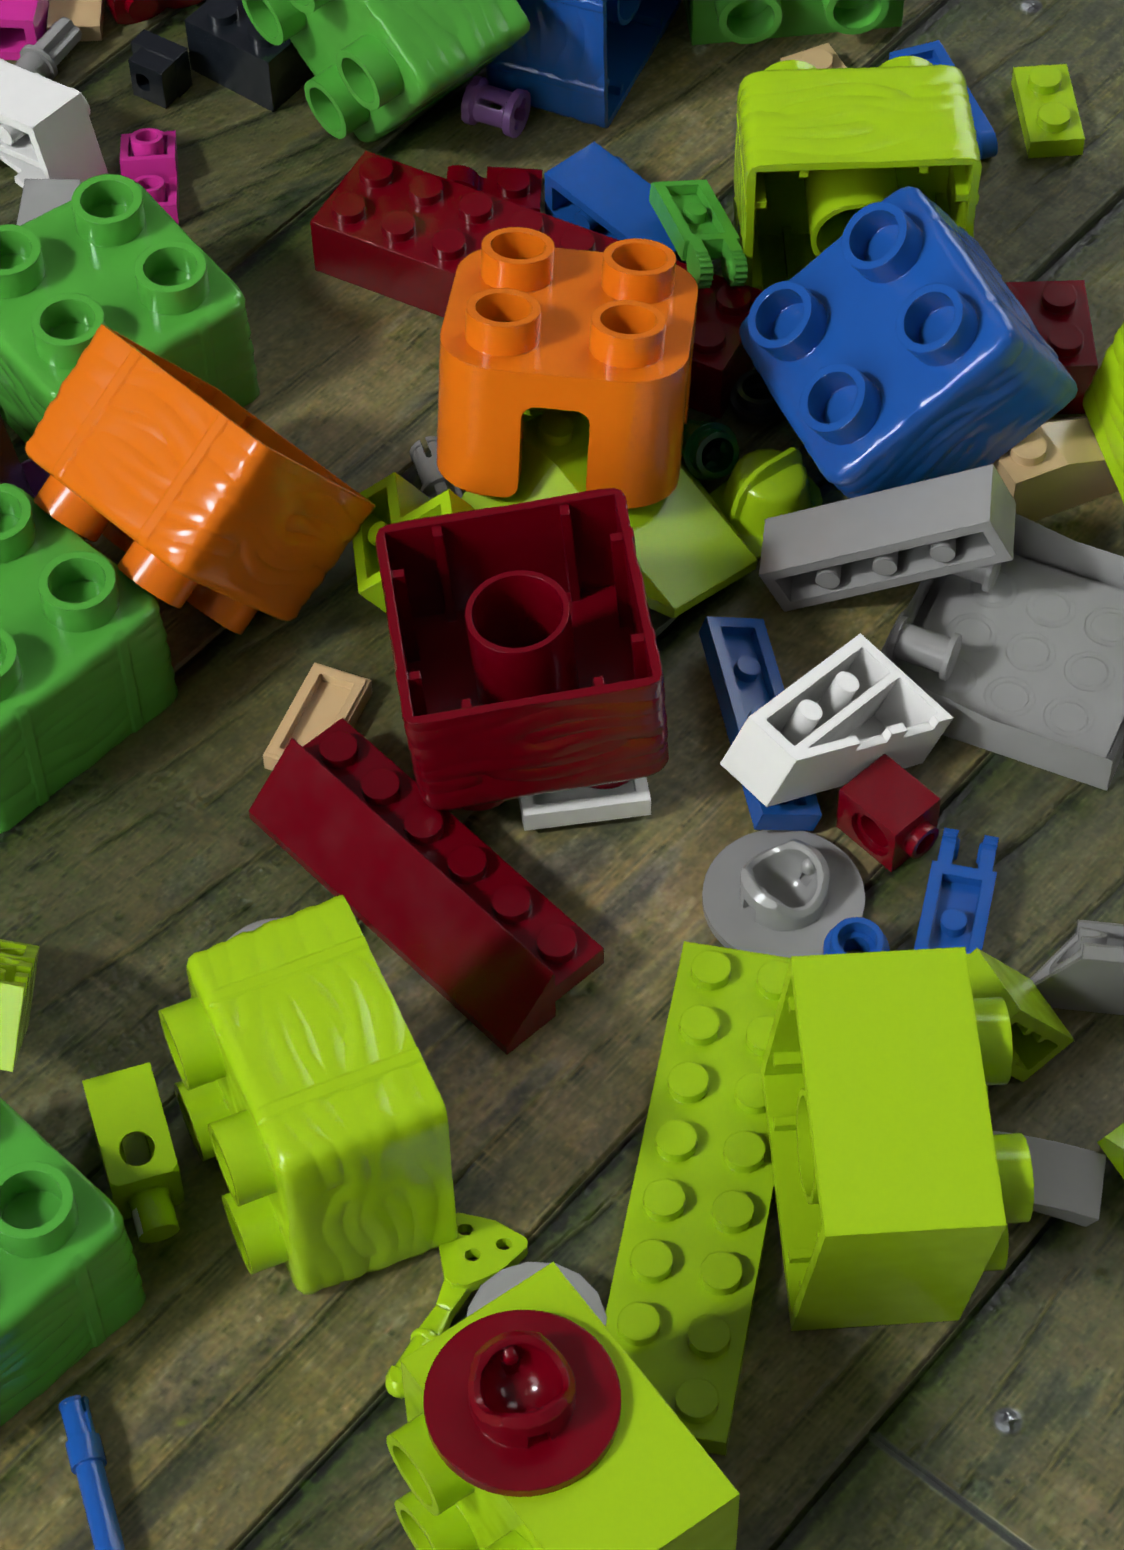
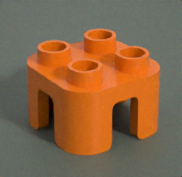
[437,227,698,509]

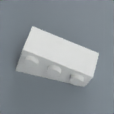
[0,58,108,188]
[720,633,954,807]

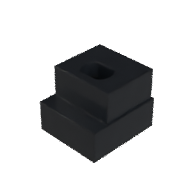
[128,29,192,109]

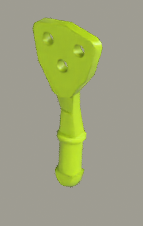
[385,1213,528,1399]

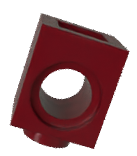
[836,754,941,872]

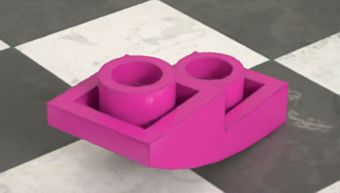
[120,128,179,225]

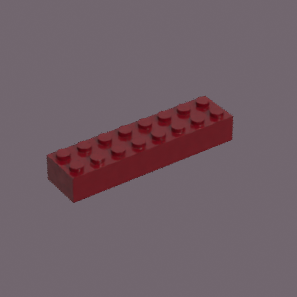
[310,150,763,419]

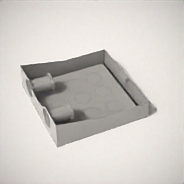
[881,514,1124,791]

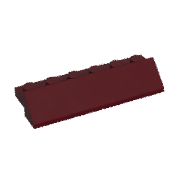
[249,718,604,1055]

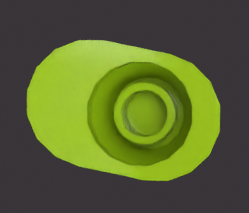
[709,447,823,559]

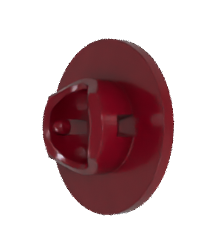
[423,1310,621,1497]

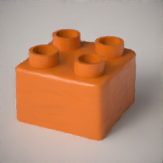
[25,324,376,635]

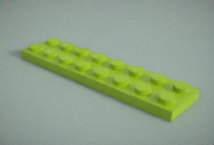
[606,941,791,1456]

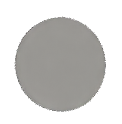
[702,830,865,958]

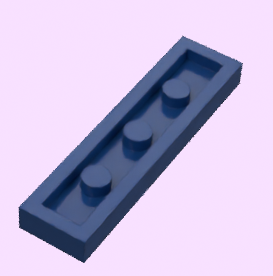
[699,616,822,831]

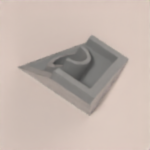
[1030,919,1124,1015]

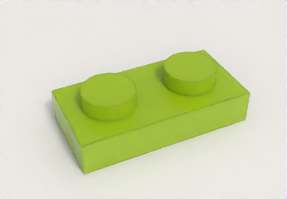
[1011,64,1085,158]

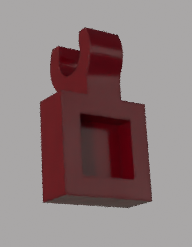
[447,165,543,212]

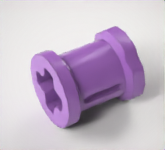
[461,76,531,138]

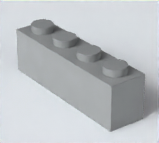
[759,464,1016,612]

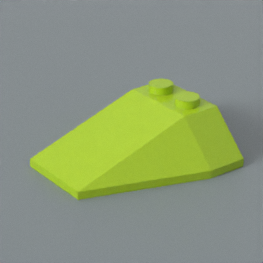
[461,409,758,618]

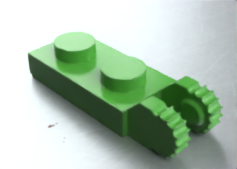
[649,179,748,289]

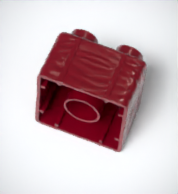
[375,488,669,811]

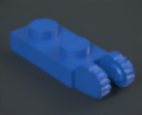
[914,827,999,954]

